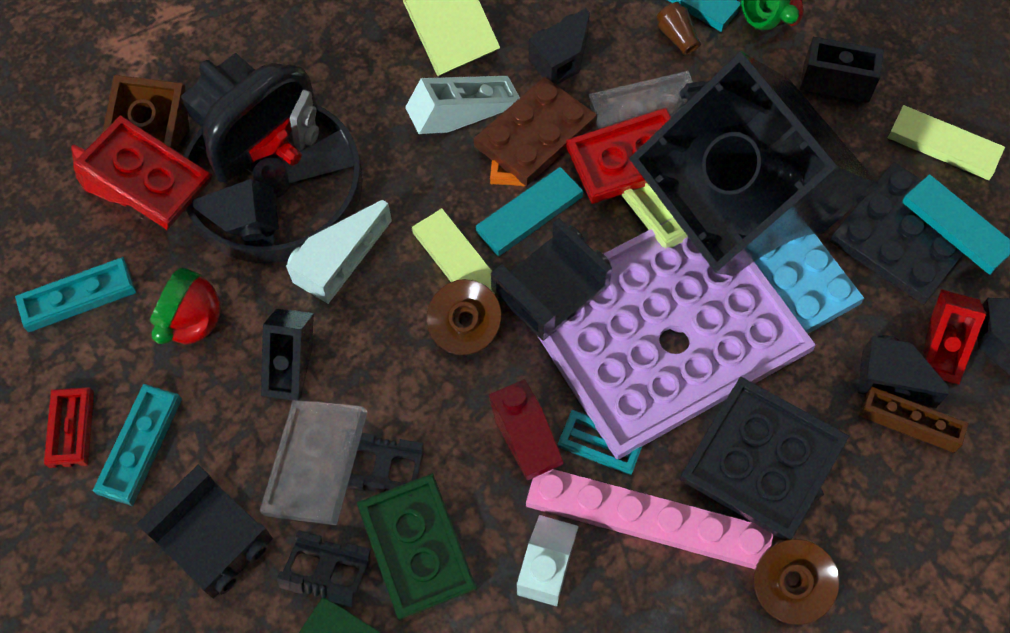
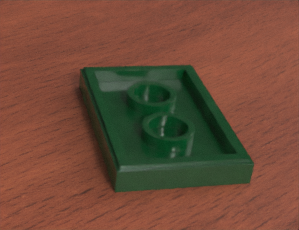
[356,473,477,621]

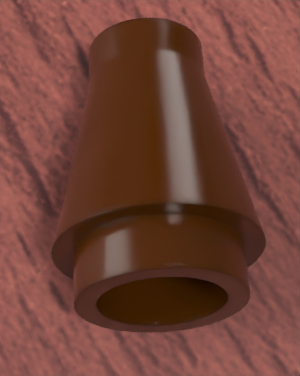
[656,2,701,55]

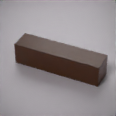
[859,387,969,453]

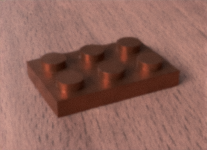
[474,77,597,187]

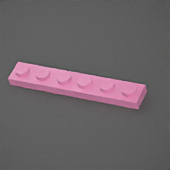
[526,469,774,569]

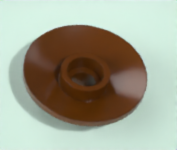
[426,279,502,355]
[753,539,839,625]

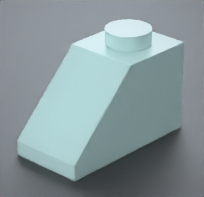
[517,515,578,606]

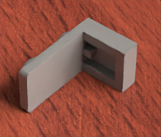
[287,90,319,151]

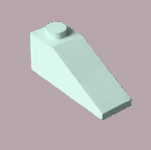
[405,76,520,134]
[286,200,392,304]

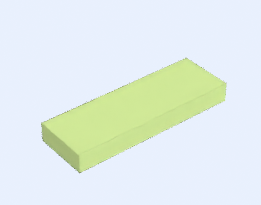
[888,105,1005,180]
[412,208,499,299]

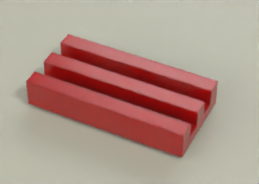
[44,387,94,468]

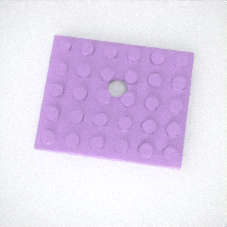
[538,217,816,459]

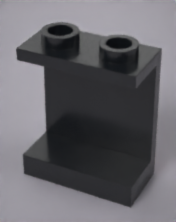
[491,218,612,341]
[137,464,273,599]

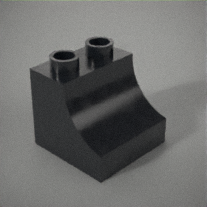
[629,51,879,276]

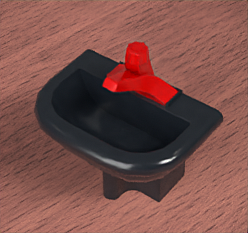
[181,53,317,183]

